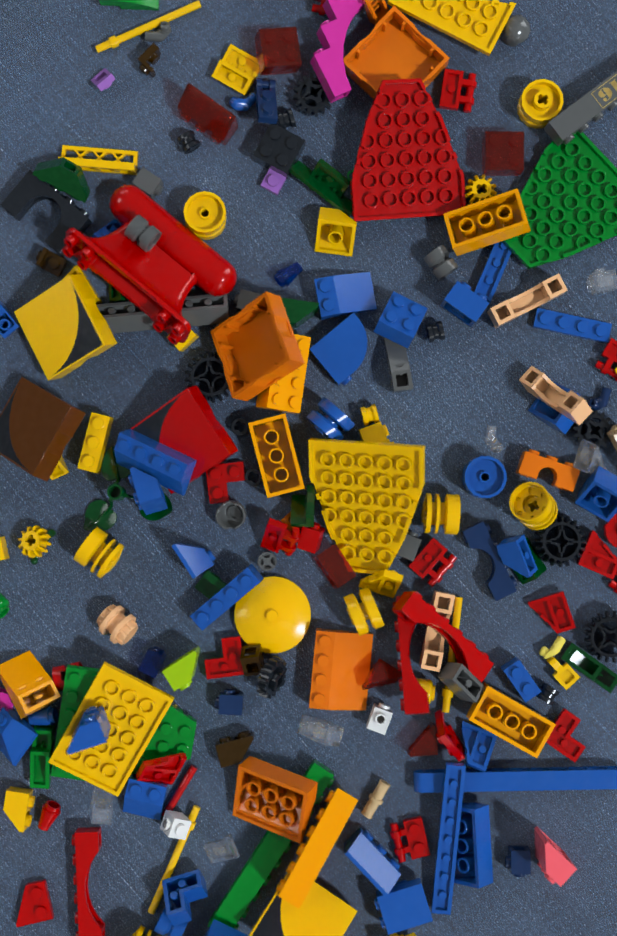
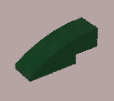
[561,643,617,694]

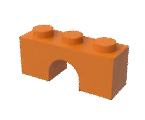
[515,449,581,492]

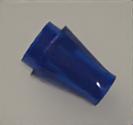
[274,262,303,288]

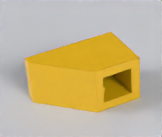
[3,786,35,833]

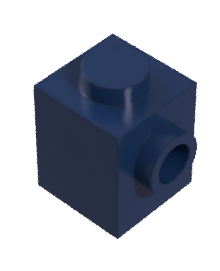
[215,689,244,715]
[505,845,531,877]

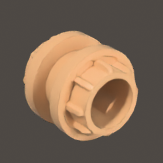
[97,604,138,645]

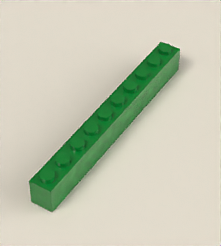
[208,759,335,930]

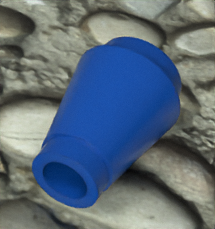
[28,706,59,726]

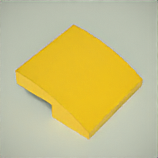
[211,44,264,96]

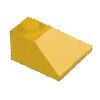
[314,207,357,257]

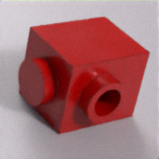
[297,522,325,554]

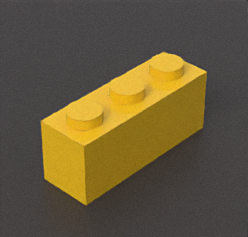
[77,412,114,474]

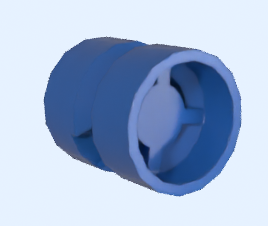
[153,907,188,936]

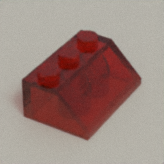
[177,83,238,146]

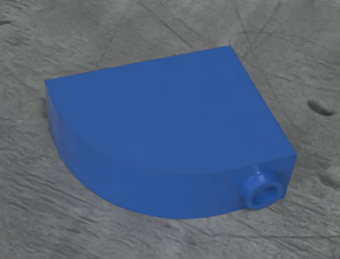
[309,312,367,386]

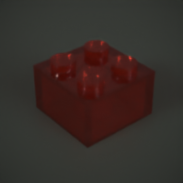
[254,27,302,75]
[482,131,524,176]

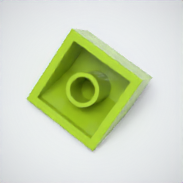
[162,646,200,692]

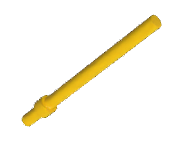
[95,0,202,53]
[442,597,463,713]
[148,805,201,915]

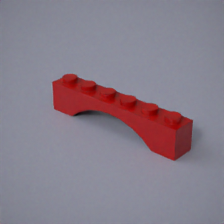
[392,591,494,683]
[393,596,430,715]
[72,827,105,936]

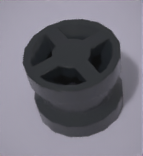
[277,108,296,129]
[177,130,201,154]
[425,321,445,343]
[536,683,560,706]

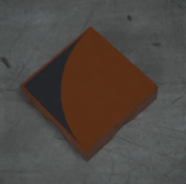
[0,377,86,481]

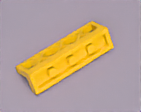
[58,145,139,175]

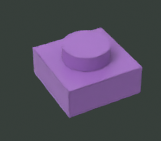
[91,68,115,91]
[261,168,286,196]

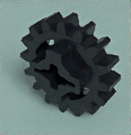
[293,73,331,117]
[571,410,614,452]
[256,656,287,699]

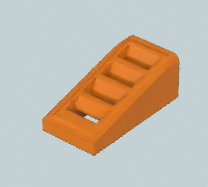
[363,0,389,25]

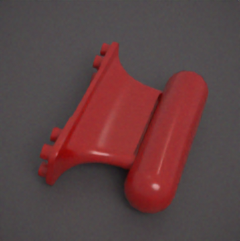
[62,185,237,345]

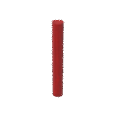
[161,764,198,816]

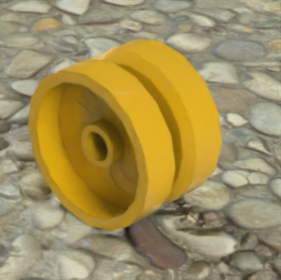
[517,79,564,129]
[183,191,227,240]
[343,587,385,636]

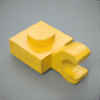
[546,657,580,690]

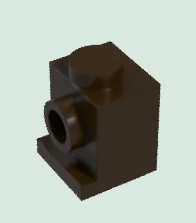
[240,644,265,676]

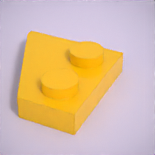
[358,569,404,598]

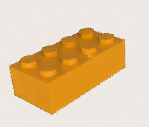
[443,188,531,256]
[256,334,311,414]
[248,413,305,498]
[466,682,556,758]

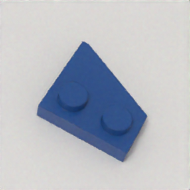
[461,721,497,772]

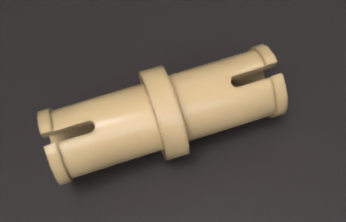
[361,779,391,819]

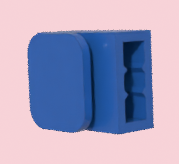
[374,877,433,935]

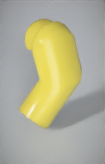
[539,636,566,659]

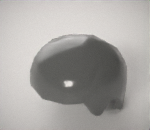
[500,14,531,47]
[215,500,247,530]

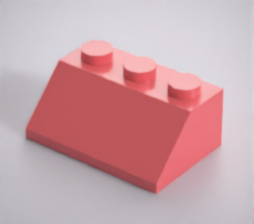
[534,826,577,887]

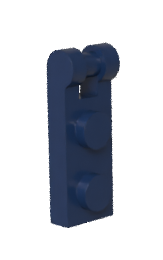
[255,78,278,124]

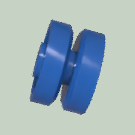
[306,397,355,440]
[461,456,507,498]

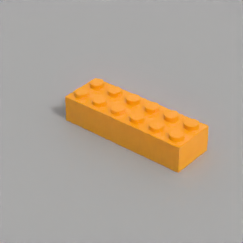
[276,788,358,909]

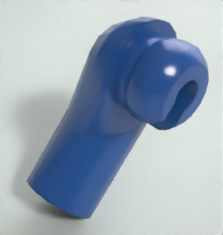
[229,92,256,111]

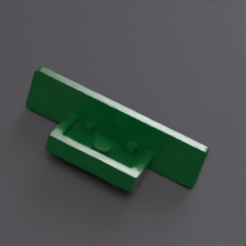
[290,158,352,217]

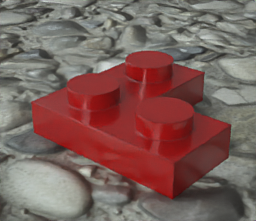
[206,461,245,504]
[204,636,244,679]
[546,708,586,762]

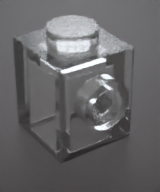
[587,268,617,295]

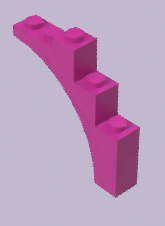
[310,0,364,103]

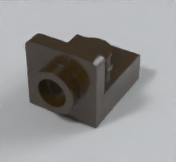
[138,42,161,78]
[36,247,68,278]

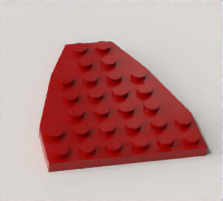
[350,78,466,222]

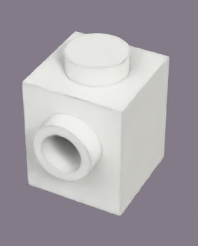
[366,702,393,735]
[160,810,192,840]

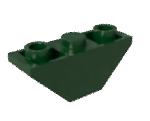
[33,157,90,203]

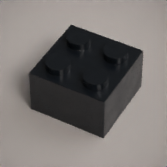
[253,124,305,179]

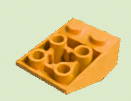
[0,650,61,719]

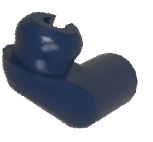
[588,387,612,411]

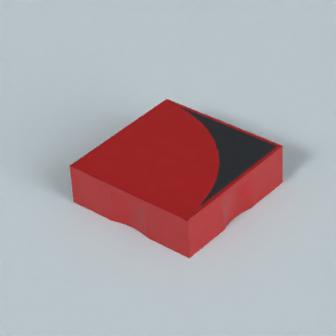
[130,385,239,494]

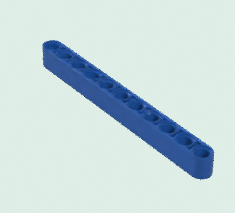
[413,766,617,793]

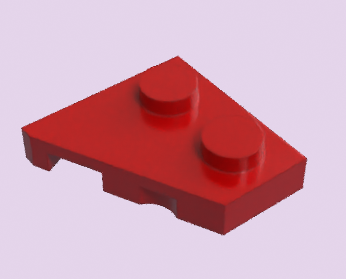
[576,530,617,579]
[435,710,465,762]

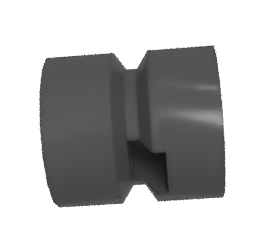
[124,215,162,252]
[423,244,459,281]

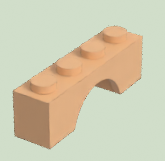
[487,273,568,328]
[519,366,592,426]
[419,590,455,672]

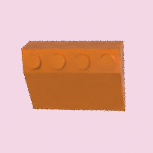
[309,628,373,710]
[232,756,318,843]

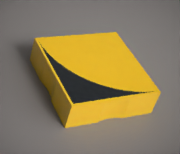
[14,274,117,381]
[248,873,357,936]

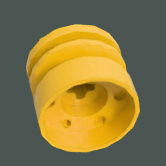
[509,482,558,530]
[421,493,461,535]
[73,527,125,579]

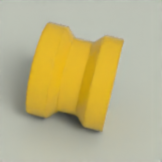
[360,404,379,426]

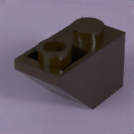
[215,730,255,768]

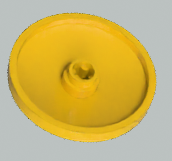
[234,576,311,653]

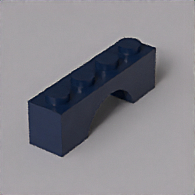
[460,521,517,601]

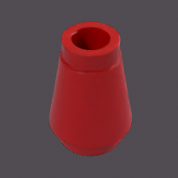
[38,800,61,831]

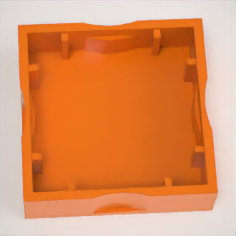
[343,6,450,100]
[210,292,305,401]

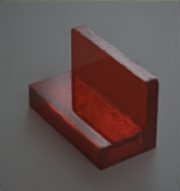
[313,544,356,589]

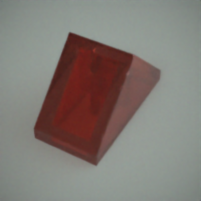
[362,658,402,690]
[406,722,438,757]

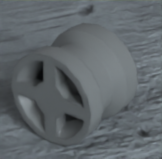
[258,551,277,571]

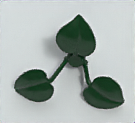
[83,446,173,532]

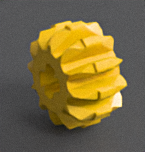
[465,174,497,204]
[18,525,51,558]

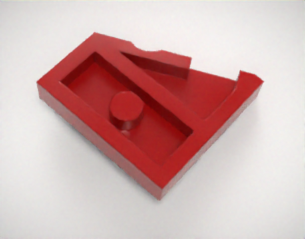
[528,591,576,634]
[136,753,187,785]
[16,879,54,927]

